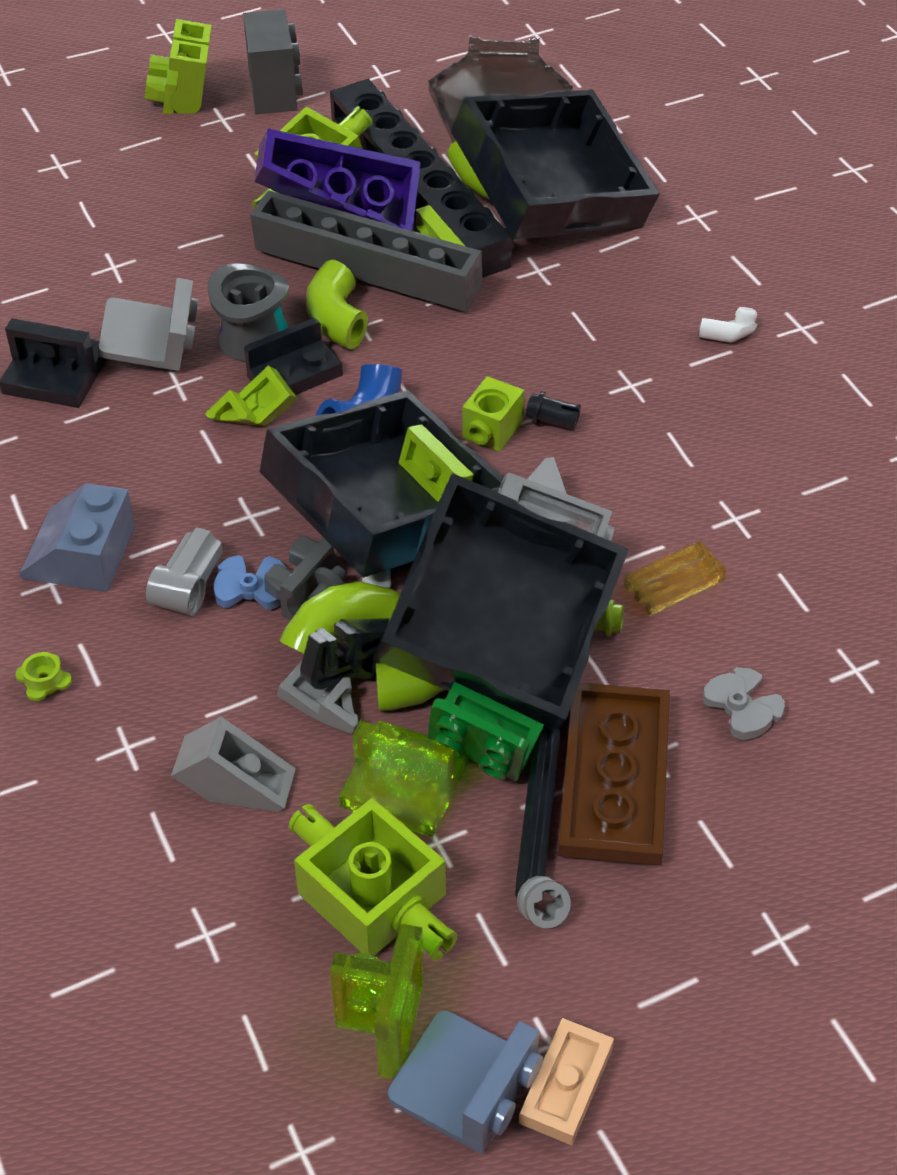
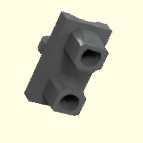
[264,535,346,620]

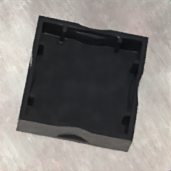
[451,89,660,240]
[259,390,504,578]
[373,473,629,729]

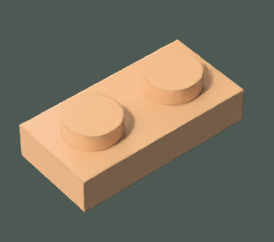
[519,1018,614,1146]

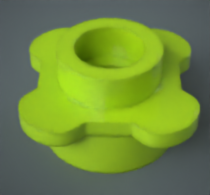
[15,652,72,701]

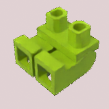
[145,19,211,114]

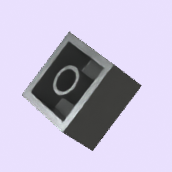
[243,9,303,115]

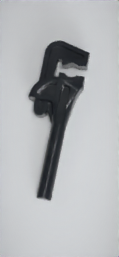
[300,618,390,690]

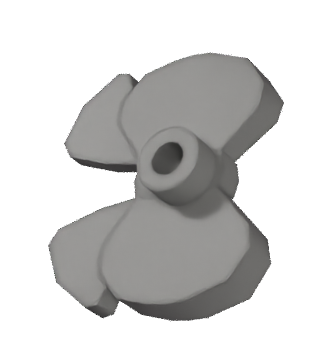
[703,667,785,740]

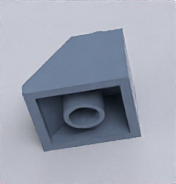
[20,483,135,592]

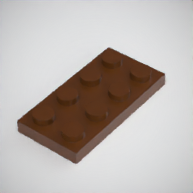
[558,683,670,866]

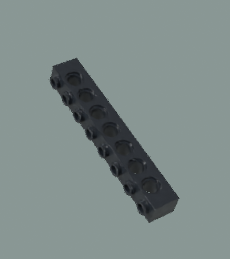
[330,78,514,278]

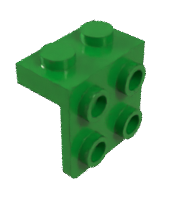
[427,682,544,782]

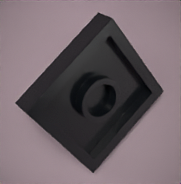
[0,318,107,408]

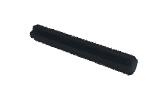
[515,726,561,898]

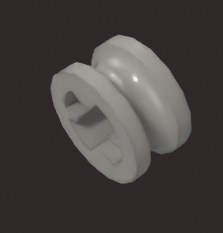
[517,876,571,928]

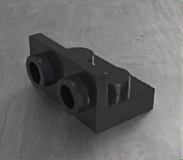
[244,318,343,395]

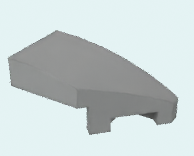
[277,661,358,734]

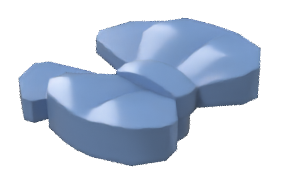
[213,555,285,610]

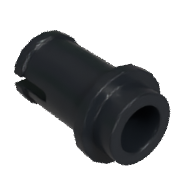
[525,391,581,431]

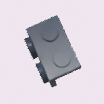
[388,1011,543,1155]

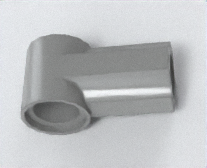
[146,528,223,616]

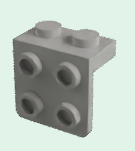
[98,278,199,371]

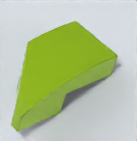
[205,366,298,426]

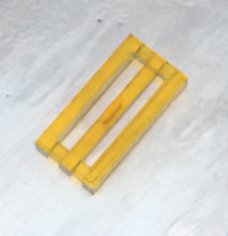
[624,541,726,616]

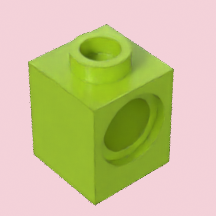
[462,376,524,452]

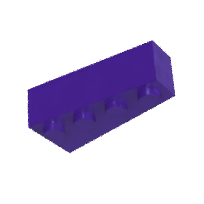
[254,129,421,231]

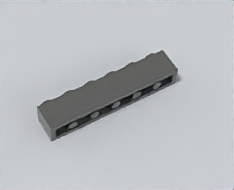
[250,190,483,312]

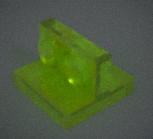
[339,720,469,838]
[330,924,424,1080]

